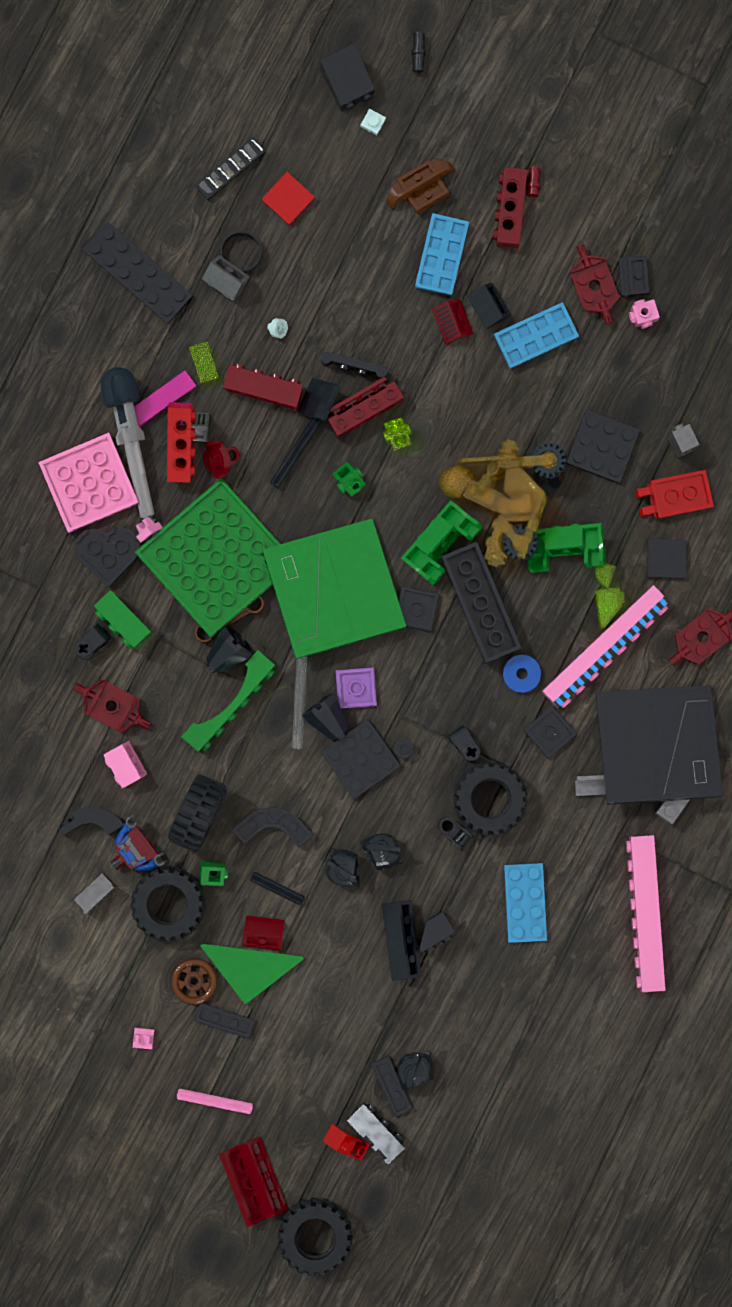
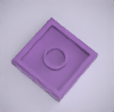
[336,667,377,709]

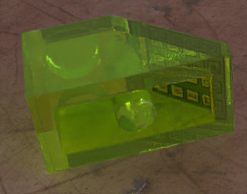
[595,587,624,629]

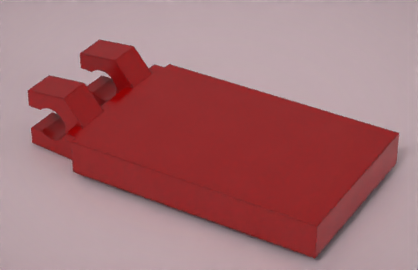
[635,470,714,519]

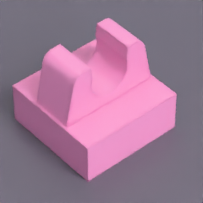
[136,517,163,543]
[133,1027,155,1049]

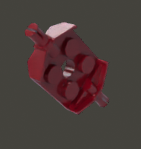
[569,244,621,325]
[668,608,732,666]
[73,679,151,733]

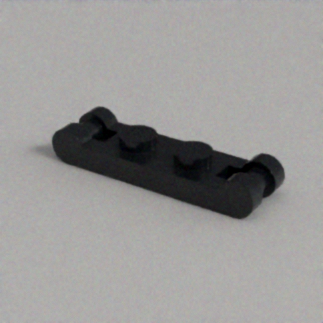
[321,352,387,380]

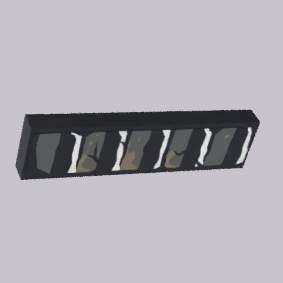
[195,137,265,200]

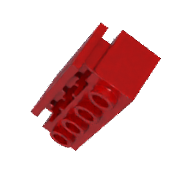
[167,402,196,483]

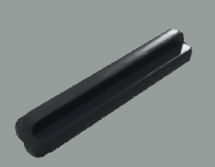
[250,872,304,905]

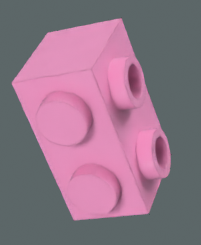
[104,741,147,788]

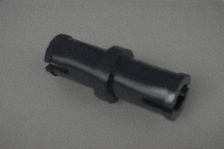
[411,32,426,73]

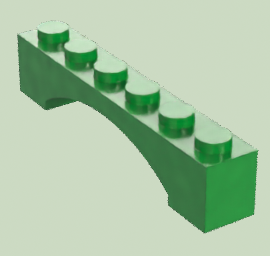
[181,650,276,752]

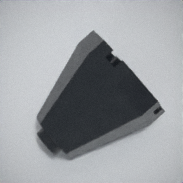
[206,625,255,673]
[302,692,348,741]

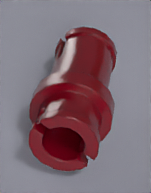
[526,166,541,198]

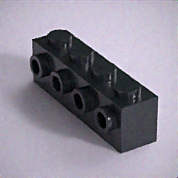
[382,900,422,981]

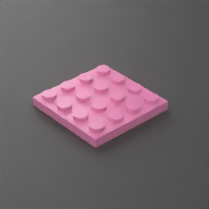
[38,433,139,533]

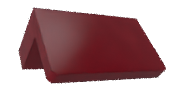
[242,916,284,950]

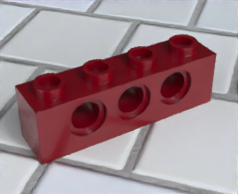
[493,167,527,248]

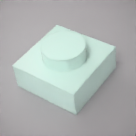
[360,109,386,136]

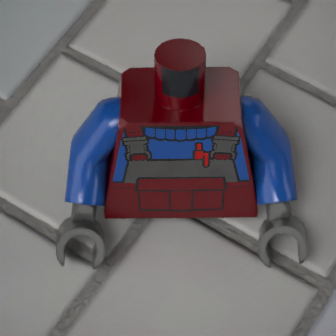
[110,814,168,872]

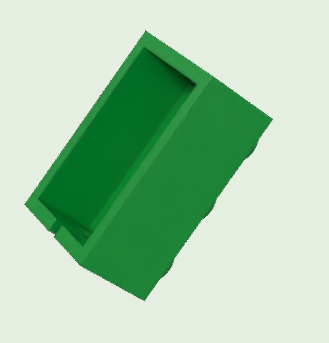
[94,590,153,650]

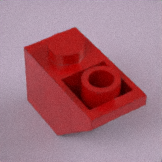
[323,1124,370,1161]

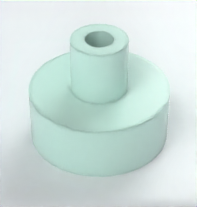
[267,318,288,338]

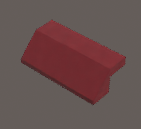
[219,1137,288,1227]

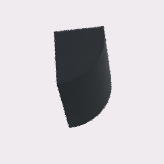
[467,283,511,329]

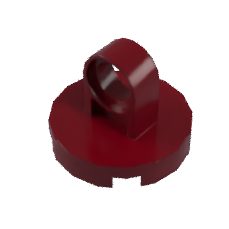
[203,440,240,479]

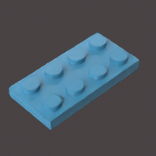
[415,213,469,296]
[494,302,579,369]
[504,863,547,943]

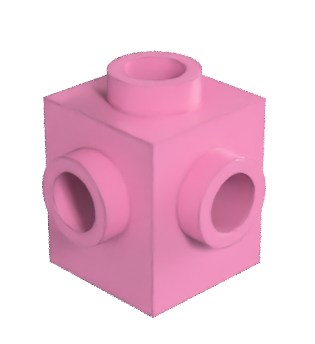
[629,299,660,329]

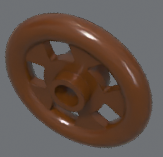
[171,958,217,1005]

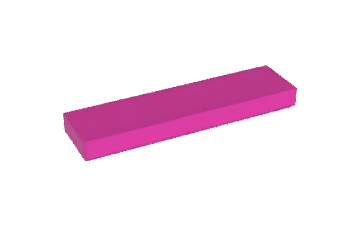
[134,371,197,427]

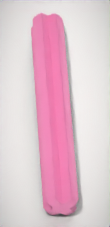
[177,1089,253,1114]

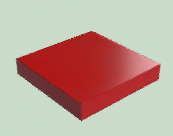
[261,172,315,226]

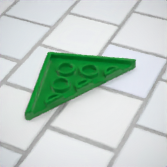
[200,944,304,1005]

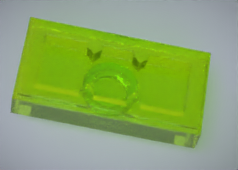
[189,342,219,384]

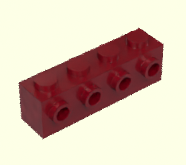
[223,364,303,410]

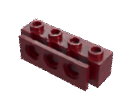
[328,377,404,439]

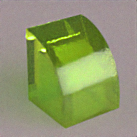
[594,563,616,590]

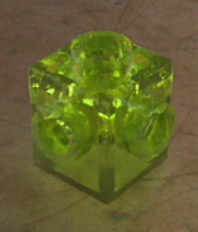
[383,417,412,451]

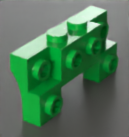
[401,500,483,585]
[526,523,606,573]

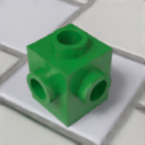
[332,462,366,497]

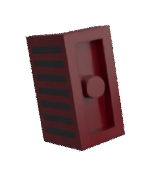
[432,299,473,345]

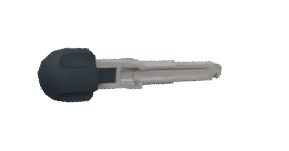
[100,367,155,525]

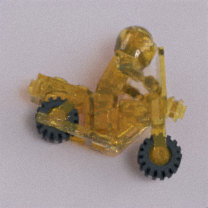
[439,439,567,567]

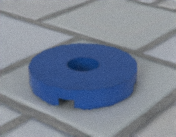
[503,655,541,693]

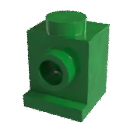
[199,860,228,886]

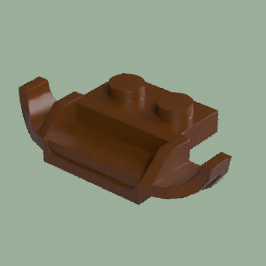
[387,160,456,214]

